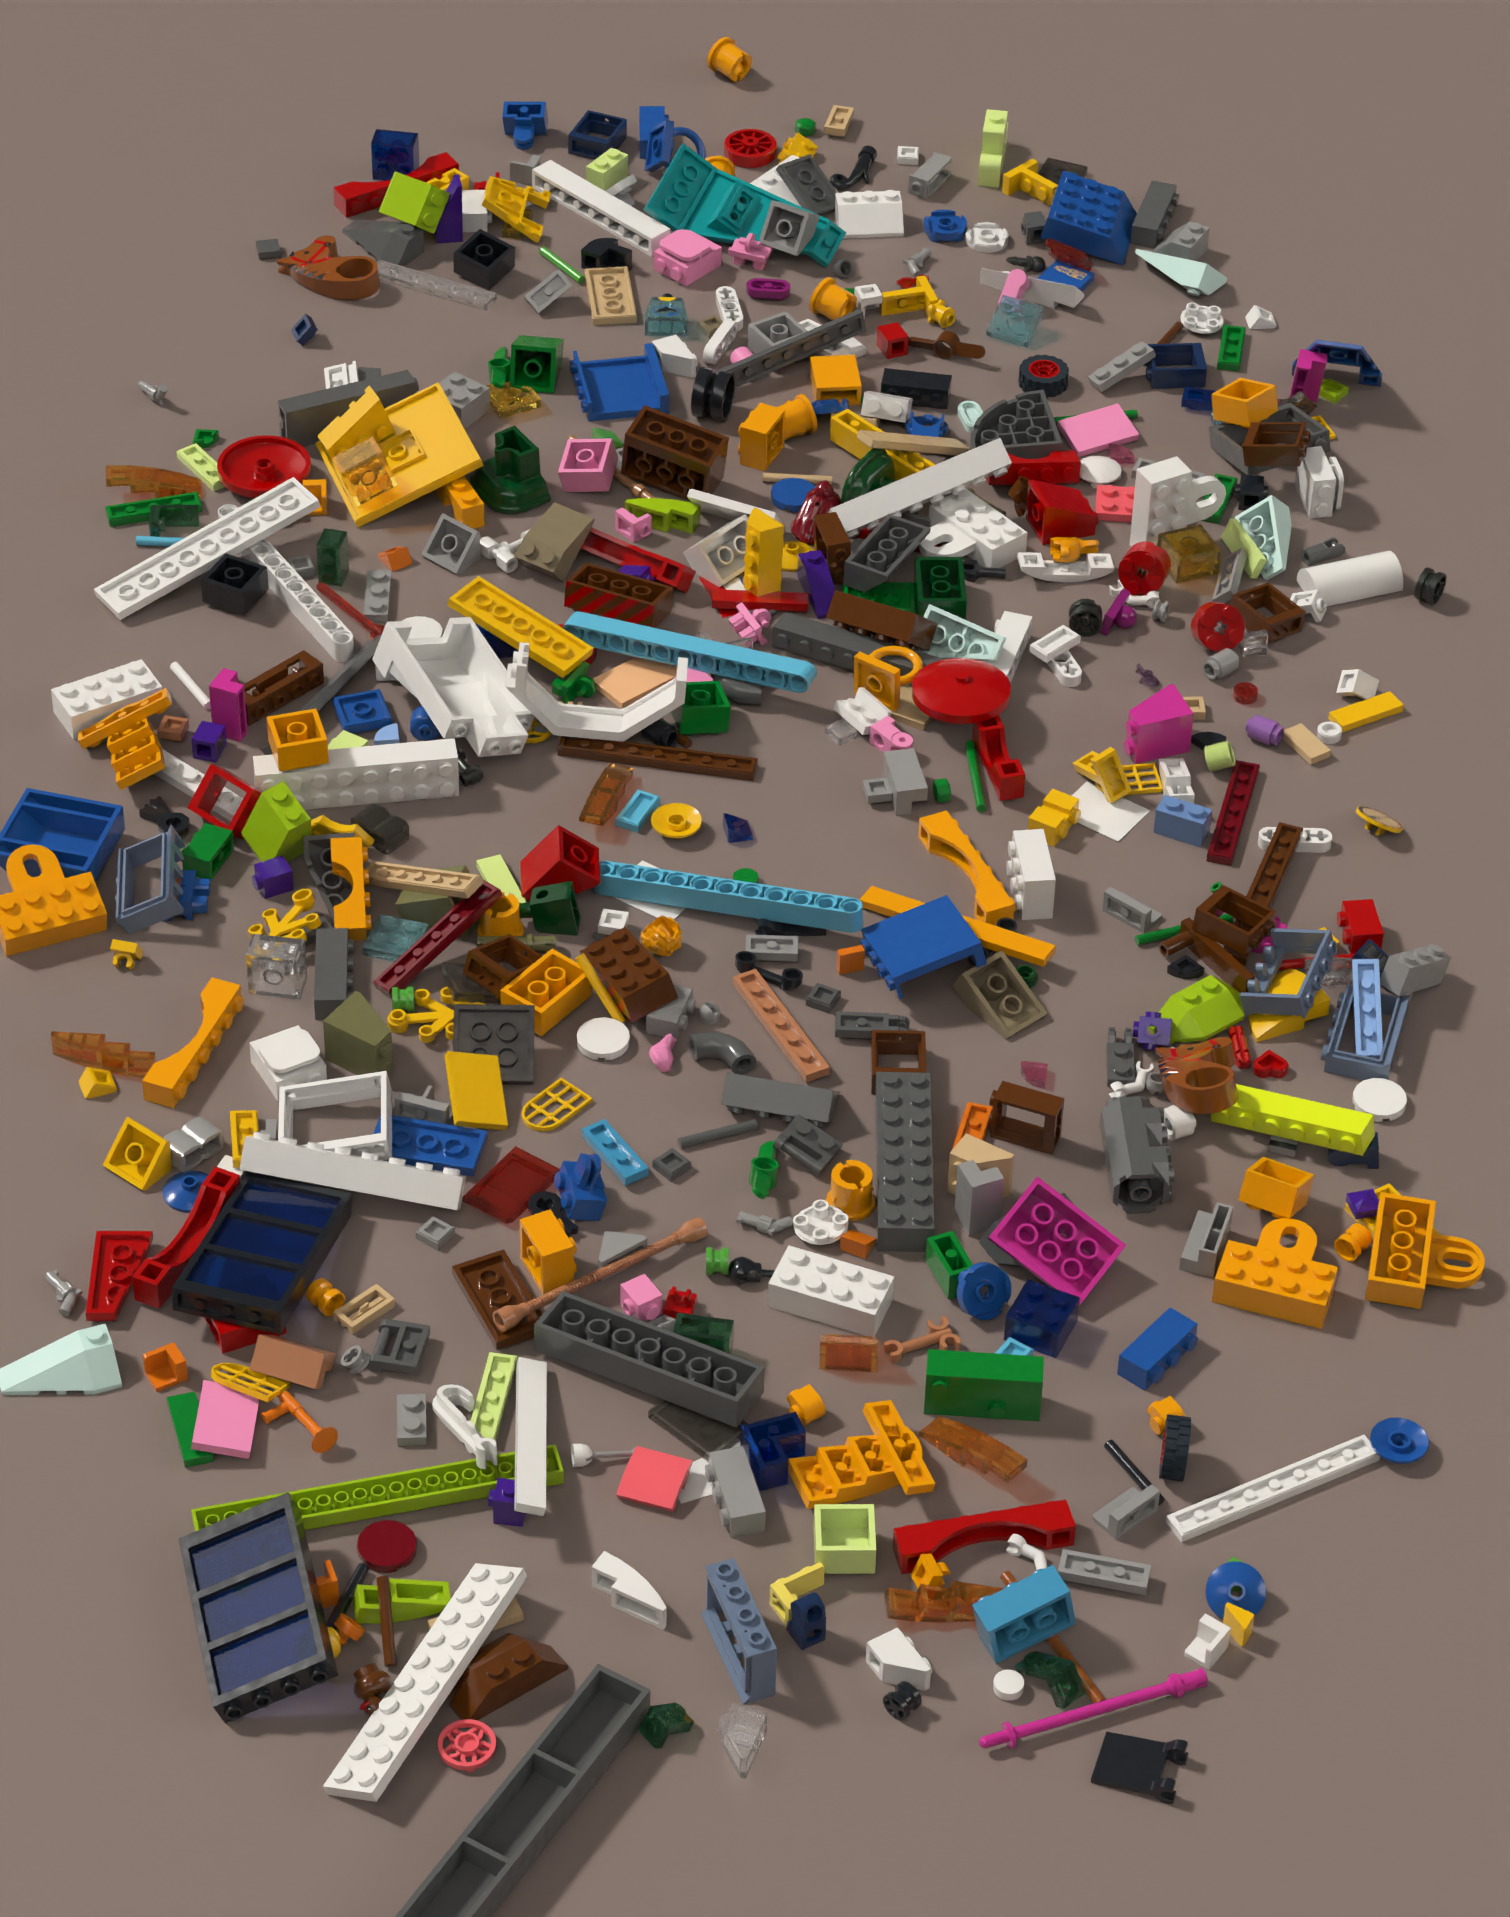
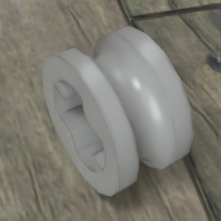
[1152,599,1170,623]
[341,1345,370,1374]

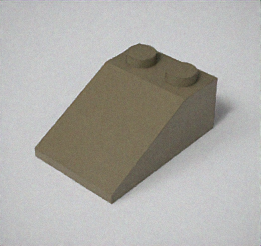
[514,502,595,582]
[953,950,1048,1040]

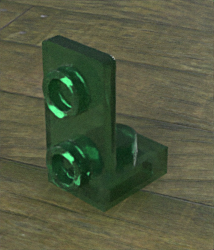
[149,505,199,537]
[1015,1651,1085,1709]

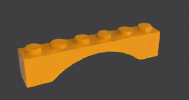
[918,810,1016,926]
[142,977,244,1108]

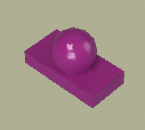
[1100,589,1137,636]

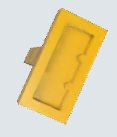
[1002,159,1058,206]
[879,276,938,317]
[1073,747,1132,803]

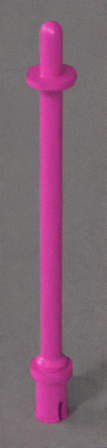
[979,1668,1208,1749]

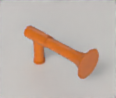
[261,1391,338,1453]

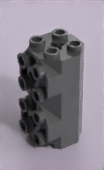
[1100,1096,1175,1214]

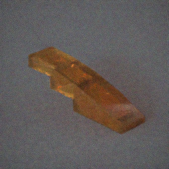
[106,465,202,498]
[579,763,633,826]
[51,1031,156,1078]
[919,1416,1028,1483]
[884,1581,1004,1622]

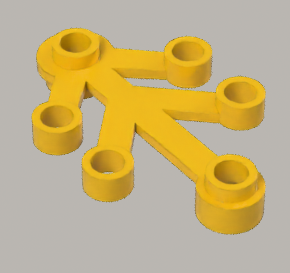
[248,889,321,959]
[387,987,486,1043]

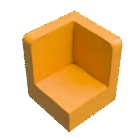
[303,479,327,516]

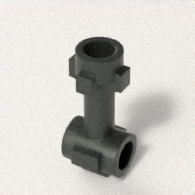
[456,748,484,787]

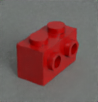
[1337,899,1384,954]

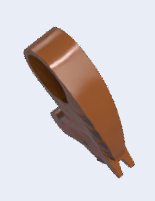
[276,235,380,300]
[1156,1037,1238,1114]

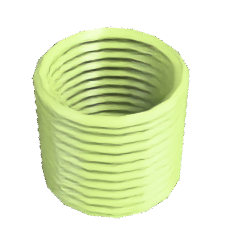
[1204,741,1235,772]

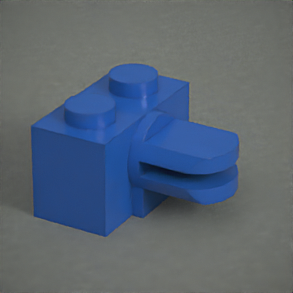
[502,102,548,150]
[554,1153,608,1221]

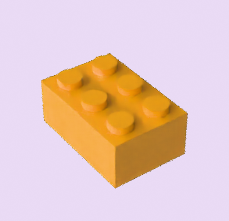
[500,949,593,1037]

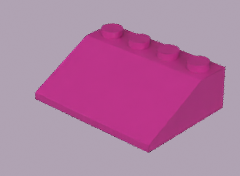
[988,1177,1126,1308]

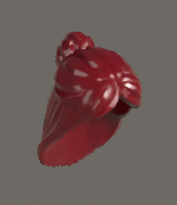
[791,480,841,545]

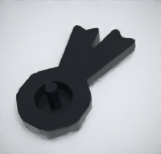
[139,796,190,836]
[528,1191,578,1238]

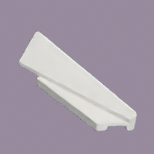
[980,268,1084,309]

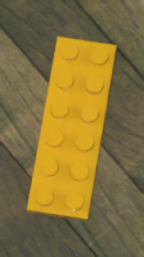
[448,576,594,678]

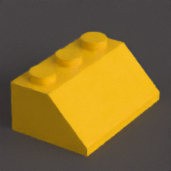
[743,508,784,597]

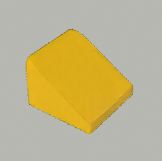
[79,1067,117,1099]
[1223,1602,1255,1647]

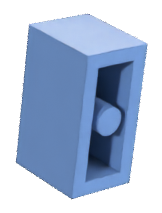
[1153,795,1212,847]

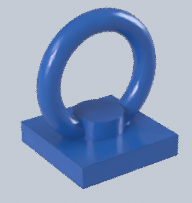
[644,120,706,173]

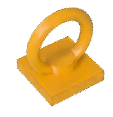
[854,646,923,712]

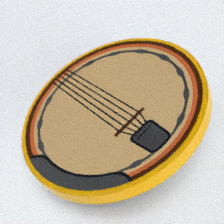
[1355,806,1403,835]

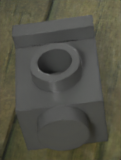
[1021,211,1047,245]

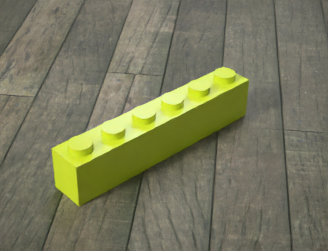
[1210,1084,1375,1156]

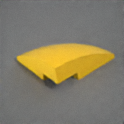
[1248,969,1331,1042]

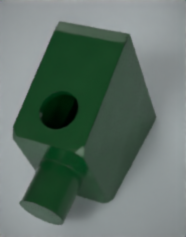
[519,881,581,936]

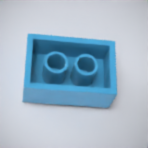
[972,1565,1076,1664]

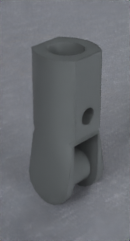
[1301,537,1345,566]

